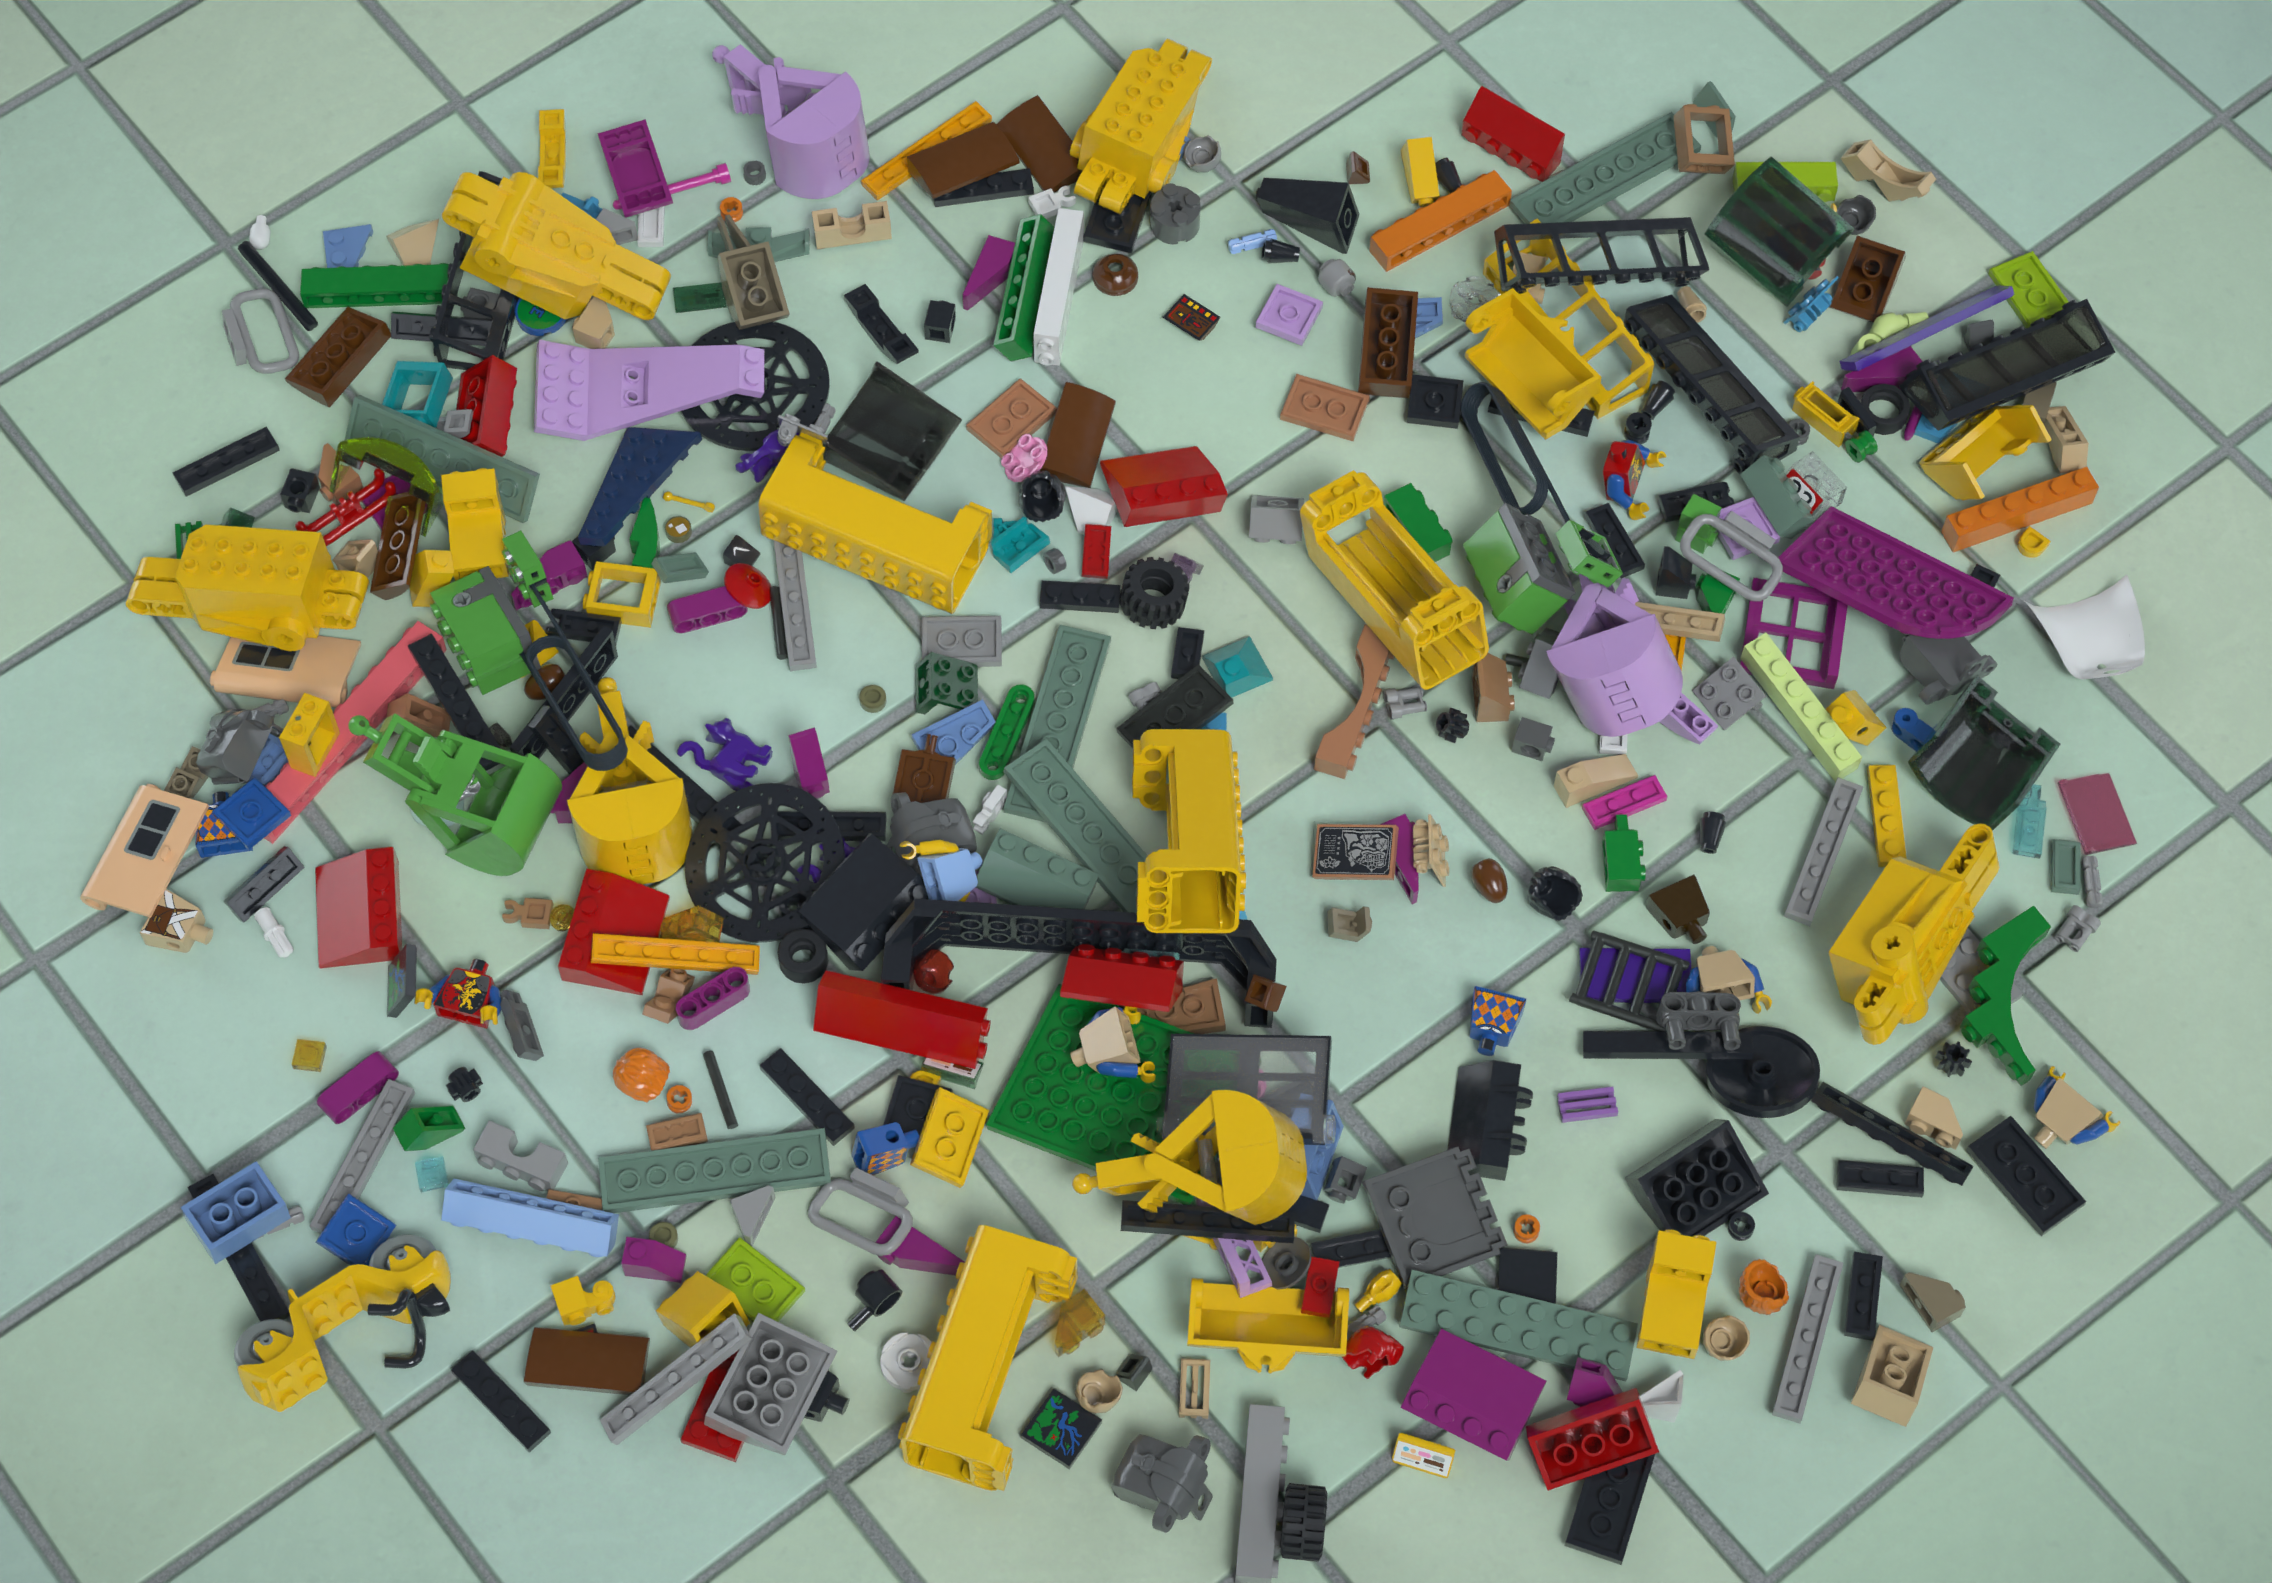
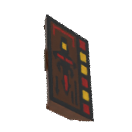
[1163,294,1220,341]

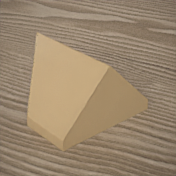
[386,219,439,266]
[332,539,378,578]

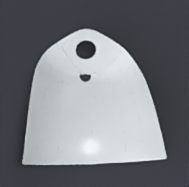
[2024,575,2145,680]

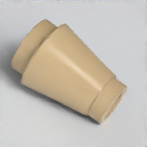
[1677,286,1707,323]

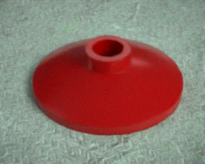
[724,563,771,609]

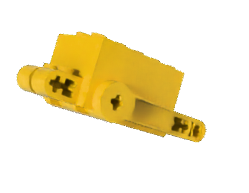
[1070,38,1212,214]
[442,172,671,320]
[126,524,369,651]
[1828,824,2000,1045]

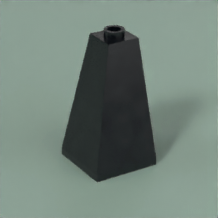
[1256,178,1360,254]

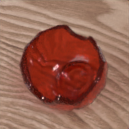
[913,949,954,994]

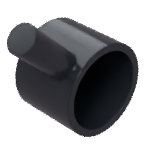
[847,1269,903,1331]

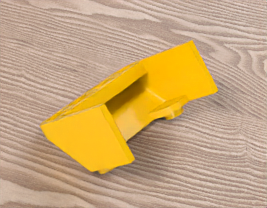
[1919,405,2052,501]

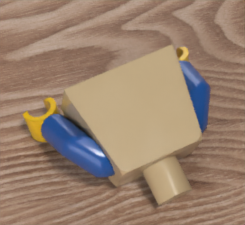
[1686,946,1772,1014]
[1070,1006,1156,1083]
[2033,1066,2120,1149]

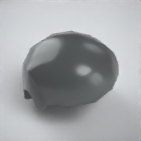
[1835,195,1876,235]

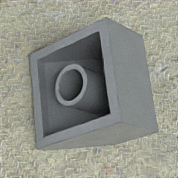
[1249,495,1304,544]

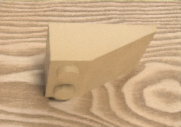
[1851,1325,1934,1427]

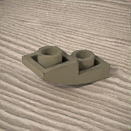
[2023,382,2057,423]
[164,746,208,799]

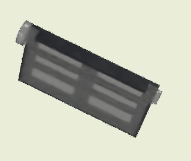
[1157,1034,1336,1145]

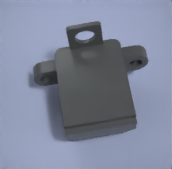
[1900,634,1997,705]
[196,709,284,785]
[886,792,977,878]
[1111,1434,1213,1533]

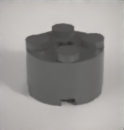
[1150,183,1201,245]

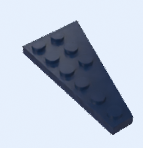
[578,427,703,546]

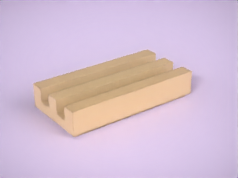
[1179,1359,1210,1419]

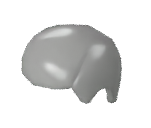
[1184,135,1222,173]

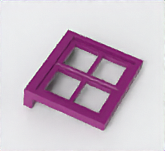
[1740,577,1848,689]

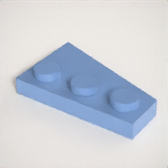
[912,700,996,765]

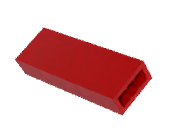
[813,970,991,1069]

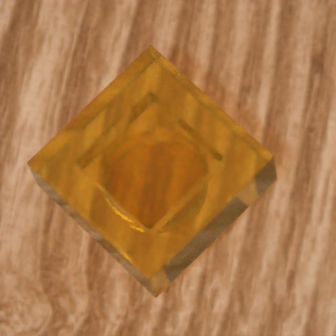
[291,1039,327,1072]

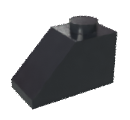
[1656,546,1696,599]

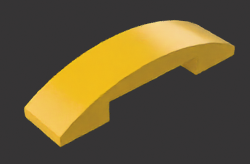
[538,109,566,188]

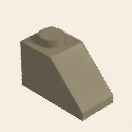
[1900,1272,1966,1332]

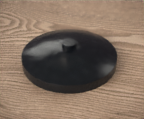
[1706,1026,1820,1118]

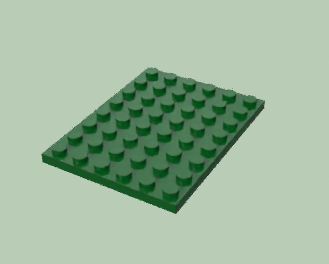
[986,984,1262,1205]

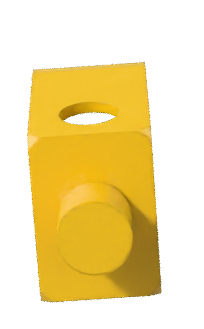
[1826,690,1886,746]

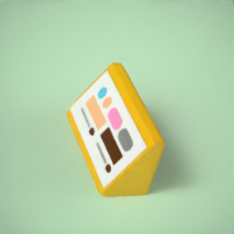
[1392,1433,1456,1478]

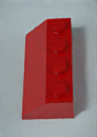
[1461,86,1565,182]
[456,355,517,457]
[1060,944,1184,1012]
[1526,1388,1659,1491]

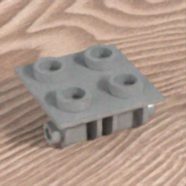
[777,414,828,446]
[1692,657,1767,730]

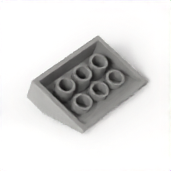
[704,1313,837,1455]

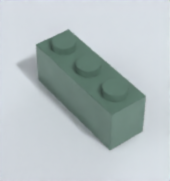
[1740,455,1815,539]

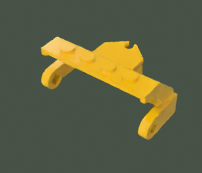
[1465,288,1602,440]
[1187,1278,1349,1374]

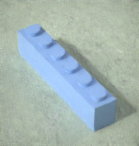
[441,1178,619,1257]

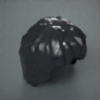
[1019,470,1066,522]
[1528,866,1583,921]

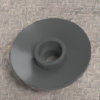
[1261,1237,1312,1290]

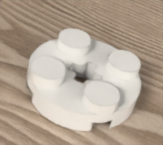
[880,1332,931,1393]

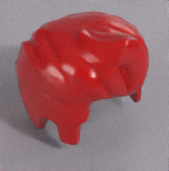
[1341,1326,1404,1379]

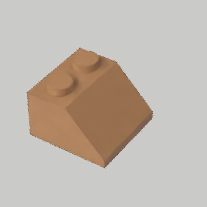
[1472,653,1515,722]

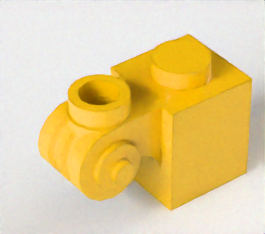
[550,1276,616,1326]

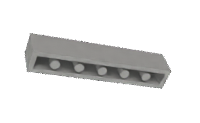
[1235,1404,1290,1583]

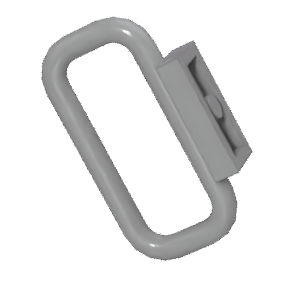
[222,288,299,374]
[1680,511,1783,601]
[808,1168,913,1256]

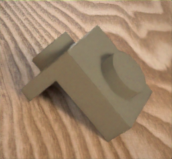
[1327,906,1372,942]

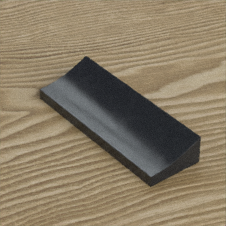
[505,626,618,766]

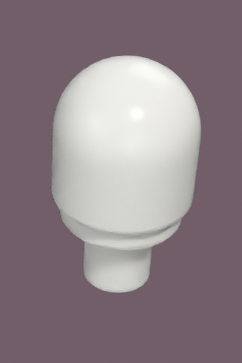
[249,215,271,250]

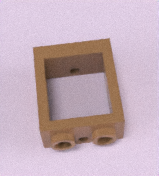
[1673,104,1735,174]

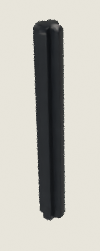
[238,241,318,331]

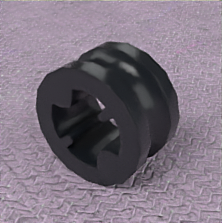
[1728,1212,1755,1241]

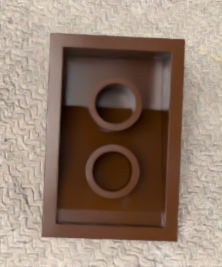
[1830,236,1906,323]

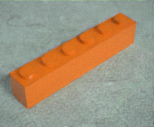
[1369,170,1512,272]
[1941,467,2099,552]

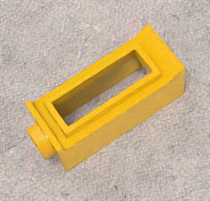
[1792,381,1860,448]

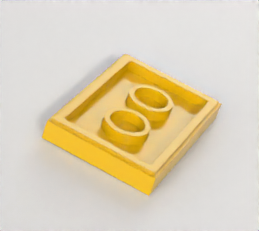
[910,1087,989,1188]

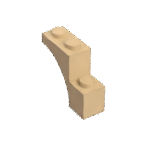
[1841,139,1936,202]

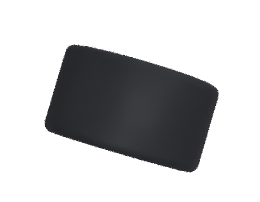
[777,929,829,984]

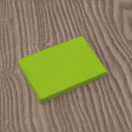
[1988,251,2069,329]
[705,1237,805,1322]

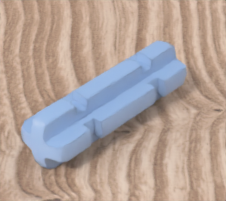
[1228,229,1277,254]

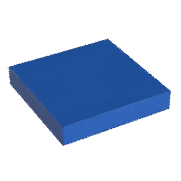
[212,777,291,850]
[315,1193,396,1266]

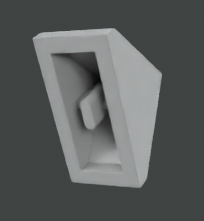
[596,208,638,245]
[730,1185,775,1246]

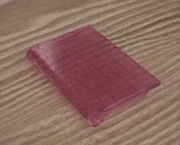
[2057,773,2137,855]

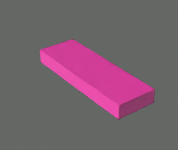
[1582,775,1668,830]

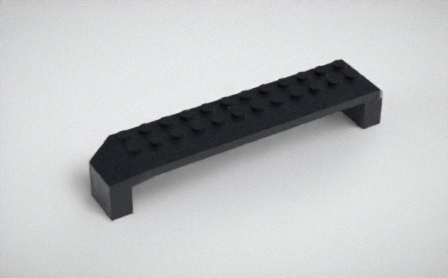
[881,898,1277,1028]

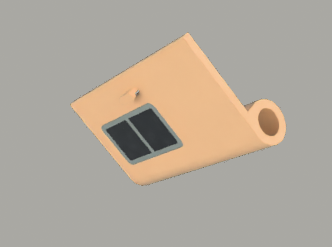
[210,635,361,708]
[80,784,209,918]

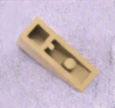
[2043,406,2089,473]
[1554,754,1638,808]

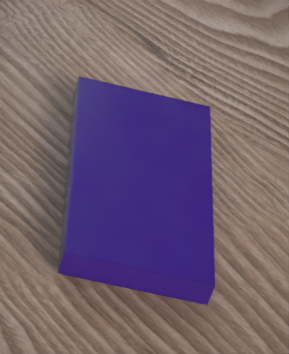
[1579,948,1692,1003]

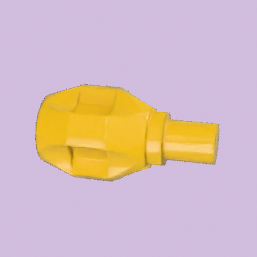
[1354,1269,1402,1313]

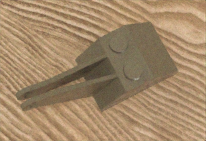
[717,214,790,330]

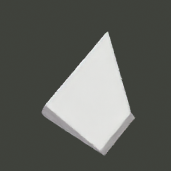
[1065,486,1118,535]
[1640,1370,1684,1422]

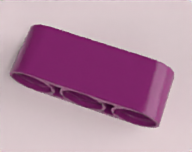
[667,586,748,633]
[676,967,750,1030]
[317,1051,399,1124]

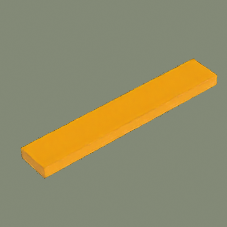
[861,101,992,201]
[591,933,760,975]

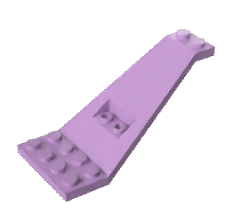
[534,340,764,441]

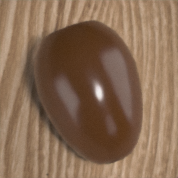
[524,664,565,700]
[1471,858,1508,903]

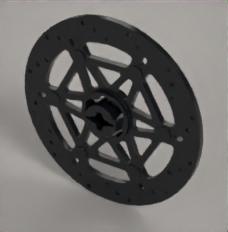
[680,322,830,451]
[685,783,845,943]

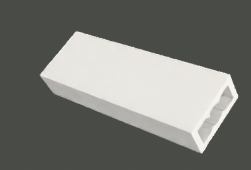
[1034,208,1084,366]

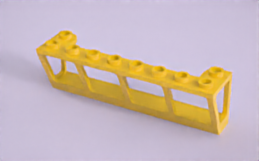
[1483,218,1654,419]

